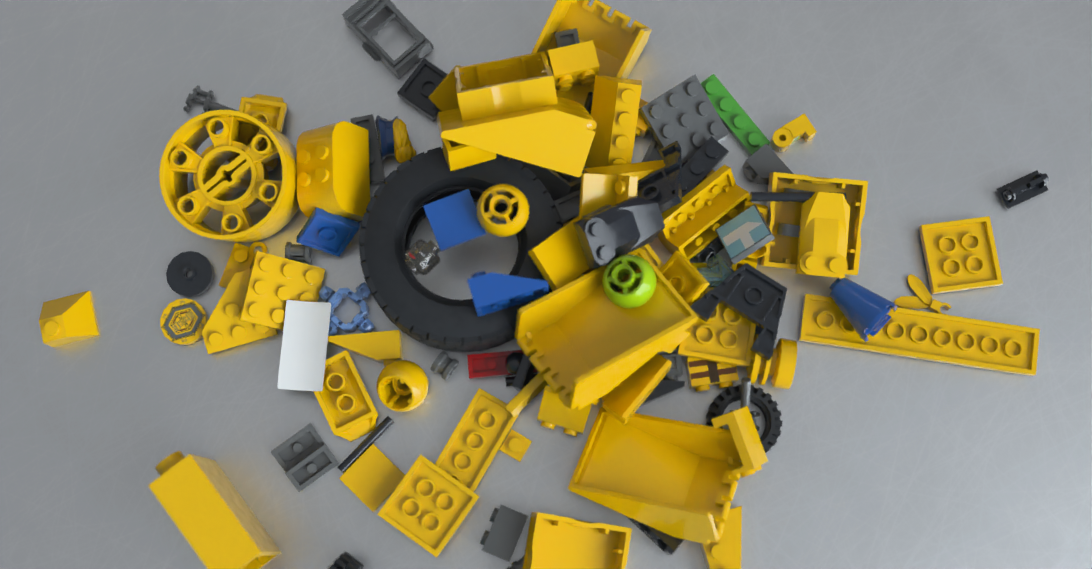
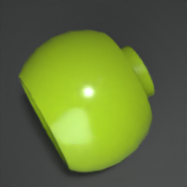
[602,254,656,308]

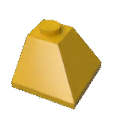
[39,291,100,347]

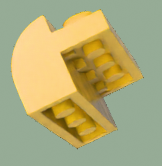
[657,164,752,261]

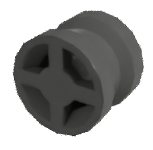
[430,351,459,381]

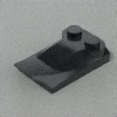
[573,196,665,269]

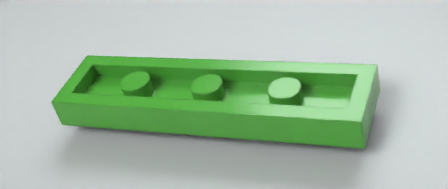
[700,74,770,156]

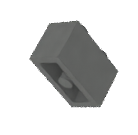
[480,505,528,562]

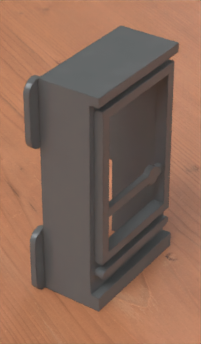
[342,0,434,79]

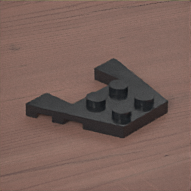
[637,141,682,213]
[690,263,787,361]

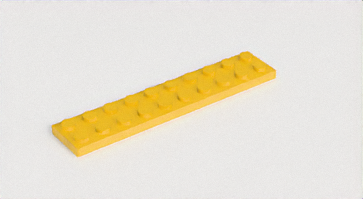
[798,294,1040,376]

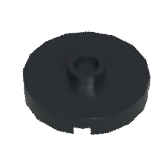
[166,251,214,297]

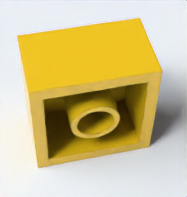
[547,40,599,92]

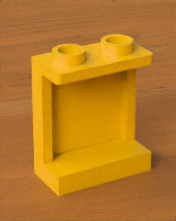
[711,406,768,478]

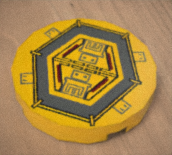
[160,298,208,345]

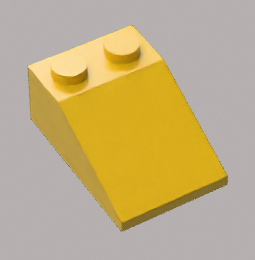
[537,386,592,437]

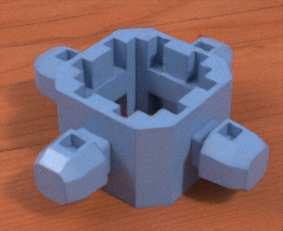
[319,282,375,336]

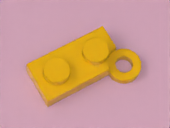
[219,241,268,289]

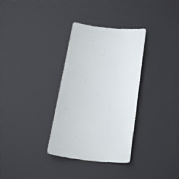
[277,300,331,391]

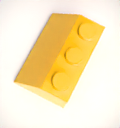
[601,353,672,425]

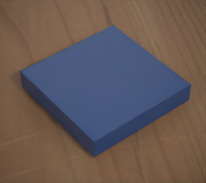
[423,189,486,252]
[296,207,360,257]

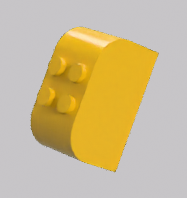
[296,121,370,222]

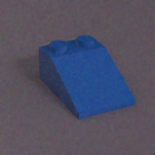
[467,271,549,317]

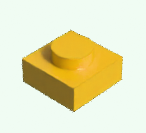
[499,429,532,462]

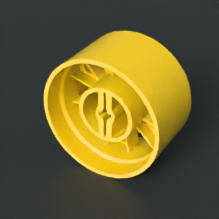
[159,110,299,243]

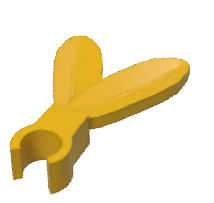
[894,274,951,315]

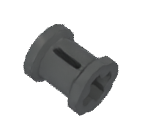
[285,242,312,263]

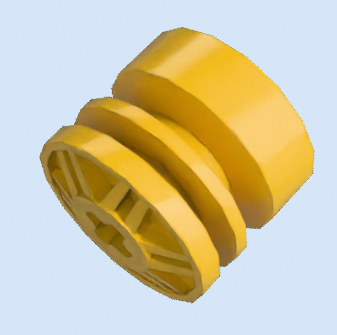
[746,334,797,390]

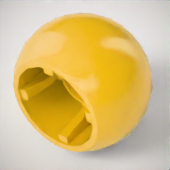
[476,184,529,237]
[376,360,429,412]

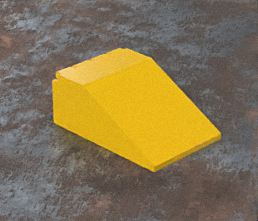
[531,0,652,106]
[437,96,597,177]
[515,248,698,410]
[568,407,743,545]

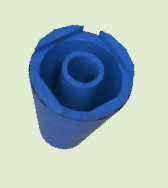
[829,278,898,341]

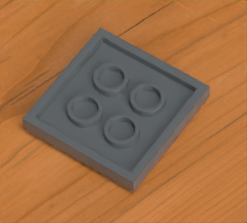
[638,75,729,164]

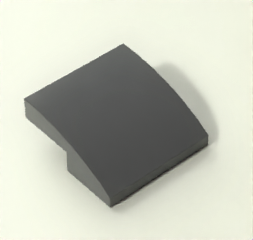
[271,423,339,492]

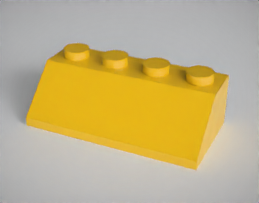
[584,75,642,168]

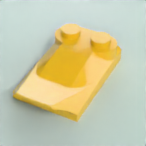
[227,94,287,171]
[795,192,850,278]
[313,350,378,442]

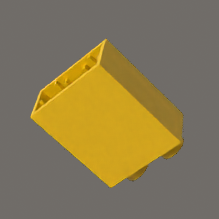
[148,451,281,569]

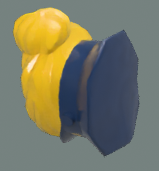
[375,115,417,163]

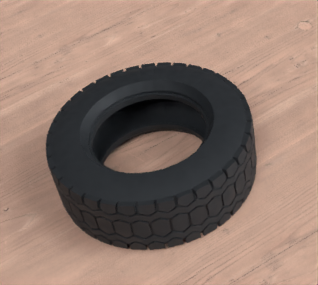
[359,147,562,352]

